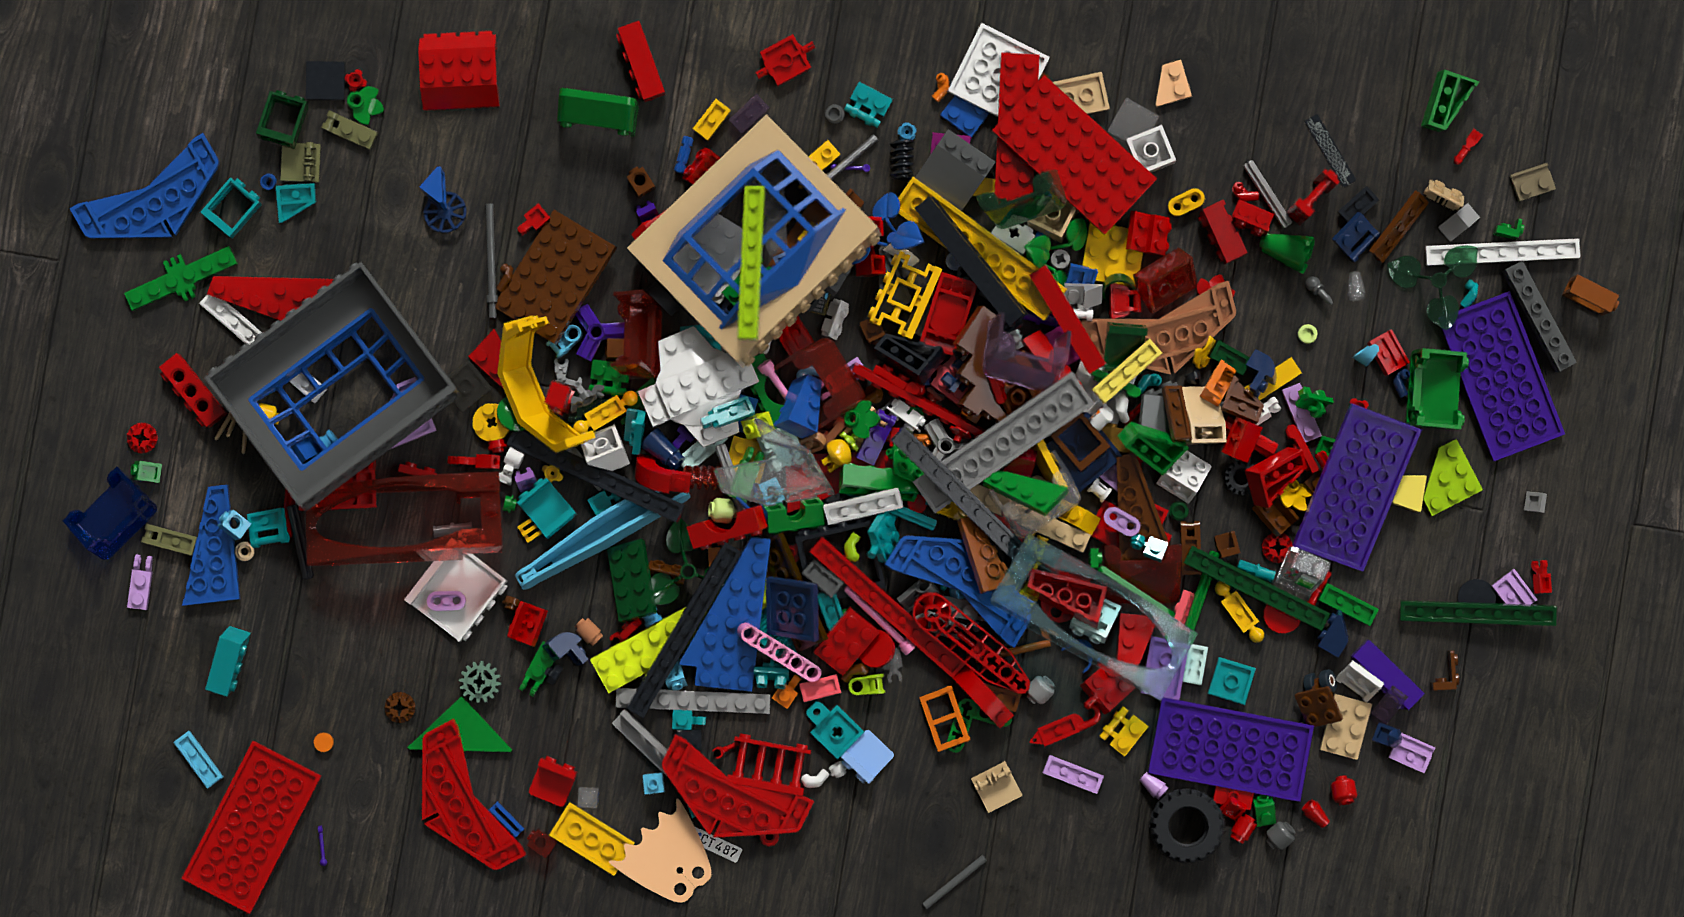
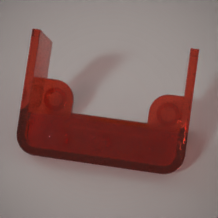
[611,290,662,378]
[774,338,866,430]

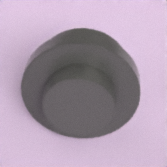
[825,104,845,124]

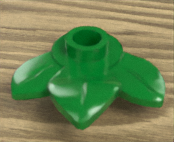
[347,86,384,125]
[844,400,880,439]

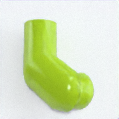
[844,532,861,562]

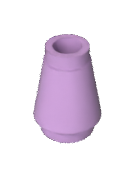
[1139,772,1169,800]

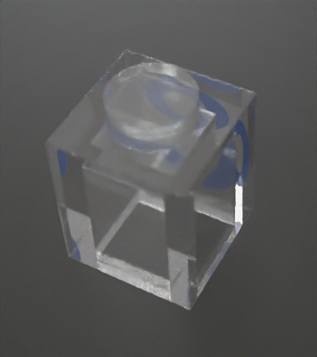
[578,787,600,808]

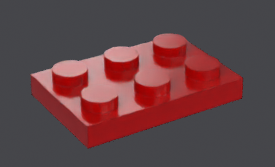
[813,607,880,676]

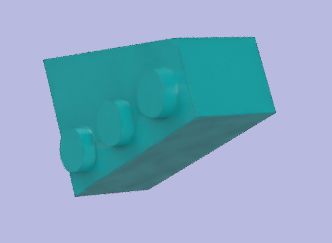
[205,626,251,696]

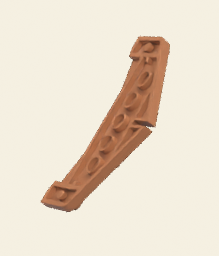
[1081,281,1236,375]

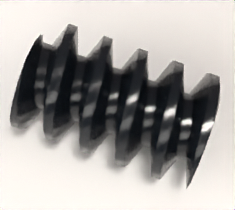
[890,139,914,180]

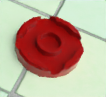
[1263,604,1300,633]
[859,630,895,668]

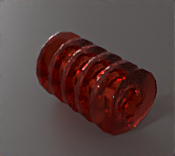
[683,465,725,490]

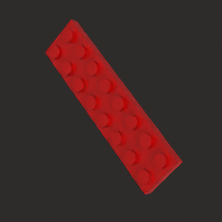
[994,53,1040,208]

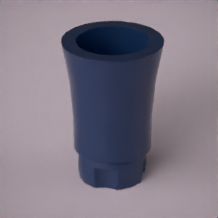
[641,428,685,470]

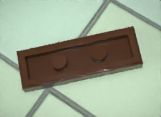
[1162,386,1192,442]

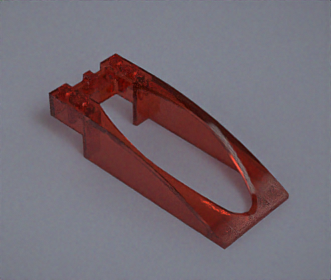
[306,472,502,566]

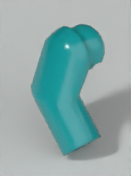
[1460,280,1478,308]

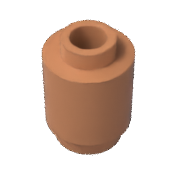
[575,618,603,646]

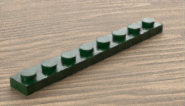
[1183,546,1330,631]
[1400,600,1557,626]

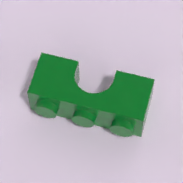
[763,497,825,534]

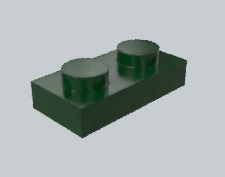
[1209,340,1250,376]

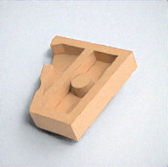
[1155,60,1192,107]

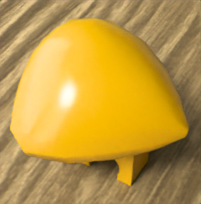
[822,439,852,473]

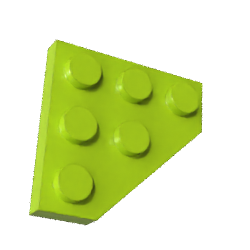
[1423,439,1483,516]

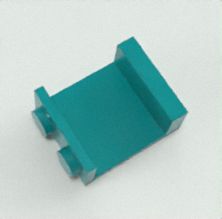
[517,478,577,539]

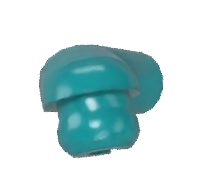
[1136,373,1162,395]

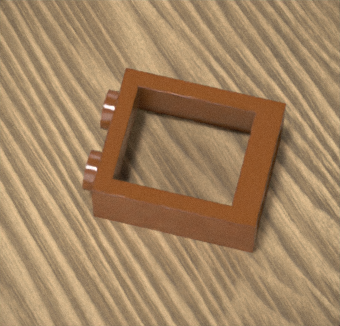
[1562,275,1619,316]

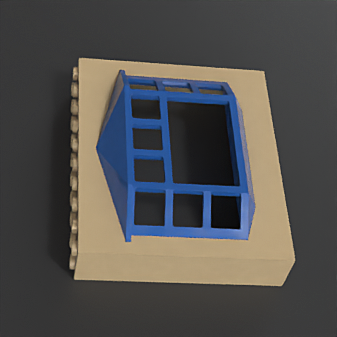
[627,114,881,368]

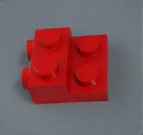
[1126,211,1172,256]

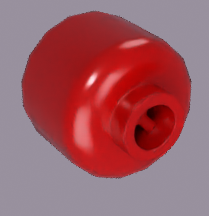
[1330,776,1357,805]

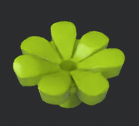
[839,431,859,452]

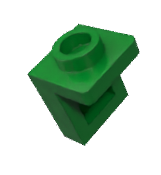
[1253,795,1276,827]

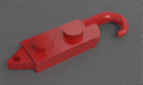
[1029,703,1101,746]

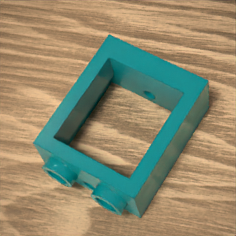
[201,177,262,239]

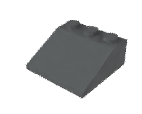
[915,129,995,211]

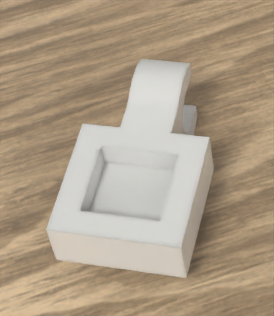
[1253,397,1281,425]

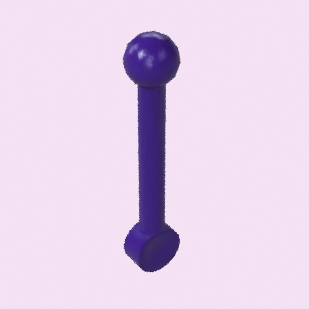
[830,164,870,172]
[318,826,327,866]

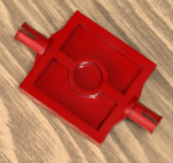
[755,34,816,86]

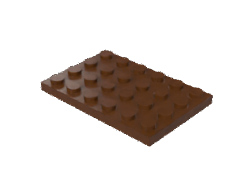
[495,210,617,345]

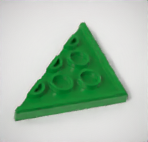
[408,696,512,752]

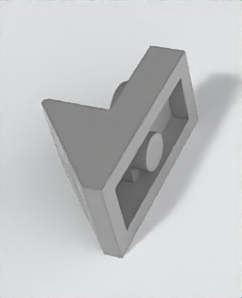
[1064,283,1103,309]

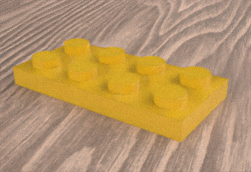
[549,802,635,876]

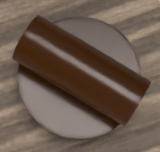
[862,385,883,403]

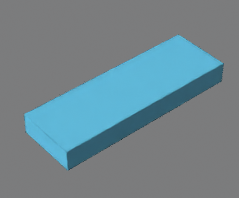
[173,731,224,789]

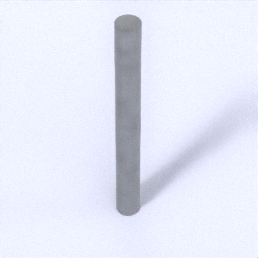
[826,134,878,180]

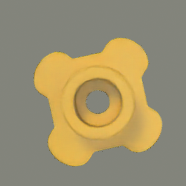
[542,465,563,482]

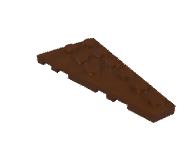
[1116,452,1175,578]

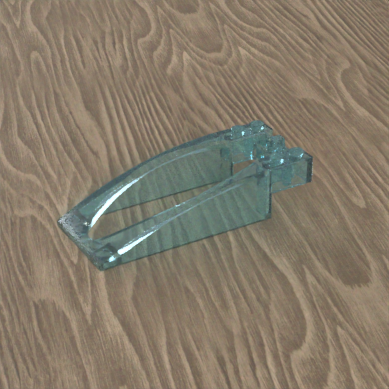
[991,533,1198,701]

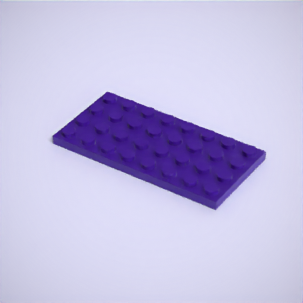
[1437,291,1565,462]
[1292,403,1422,571]
[1148,697,1314,802]

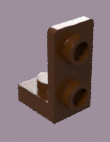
[1430,650,1459,690]

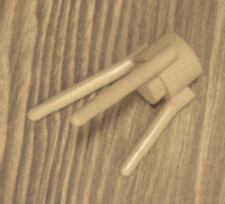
[215,411,247,454]

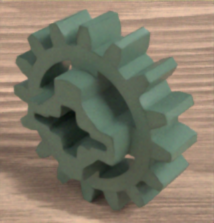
[459,661,501,703]

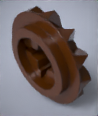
[384,692,415,723]

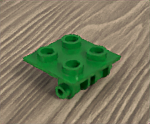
[886,444,924,482]

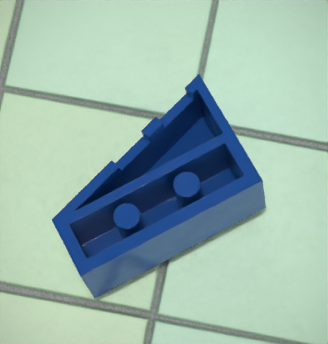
[773,374,822,439]

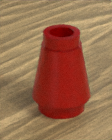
[1302,799,1330,828]

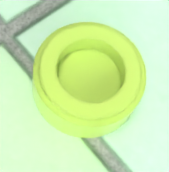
[1298,324,1317,344]

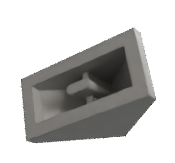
[1438,203,1480,242]

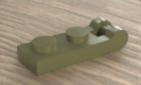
[321,110,378,150]
[141,524,198,556]

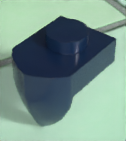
[1372,722,1402,748]

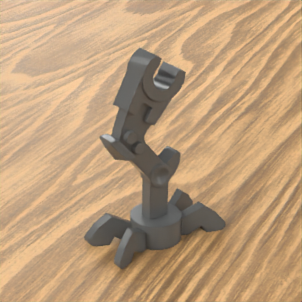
[554,358,604,413]

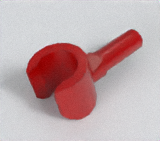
[712,741,739,759]

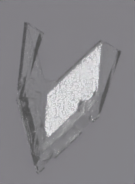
[714,417,835,506]

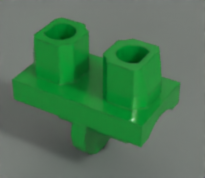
[1295,386,1334,418]

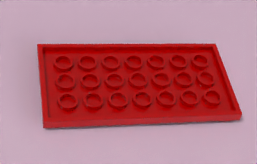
[992,75,1157,235]
[181,741,322,914]

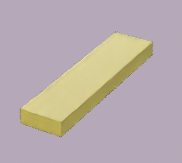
[1091,339,1162,404]

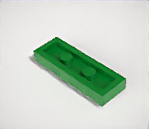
[1318,583,1379,626]

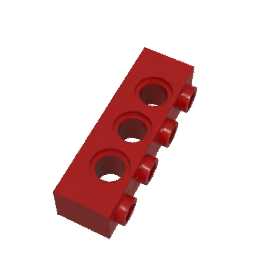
[159,353,228,428]

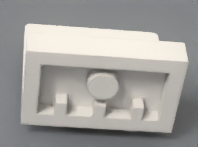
[1156,451,1211,504]

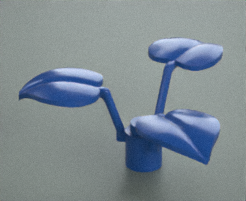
[852,192,924,264]

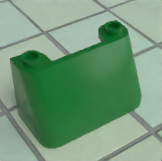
[1406,348,1469,430]

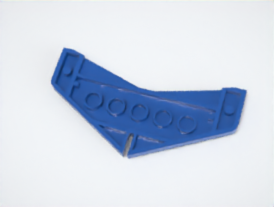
[69,133,219,239]
[884,536,1031,648]

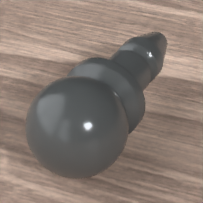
[1305,276,1333,305]

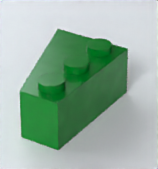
[1421,70,1479,132]

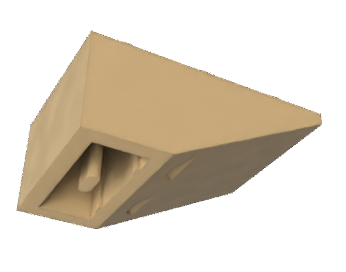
[1182,387,1227,445]

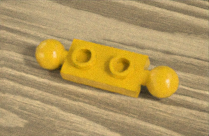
[573,391,638,434]
[1215,581,1264,643]

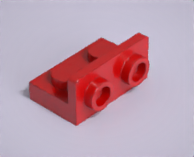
[682,147,720,185]

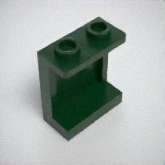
[1102,322,1148,374]

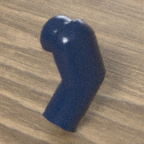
[1393,369,1410,398]

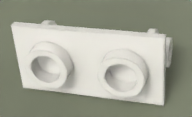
[821,299,849,340]
[886,398,926,432]

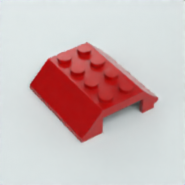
[418,31,500,111]

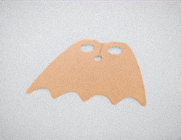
[609,799,711,903]

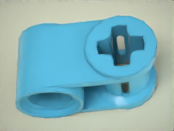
[546,325,583,359]

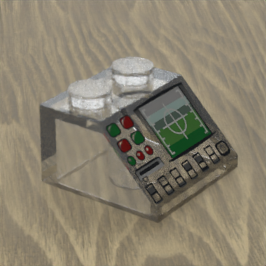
[1275,546,1331,596]

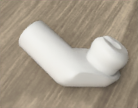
[1115,394,1130,423]
[801,768,830,788]

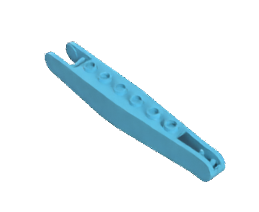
[515,489,690,590]

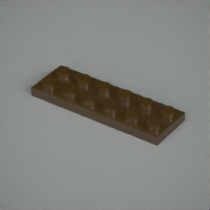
[766,533,828,653]

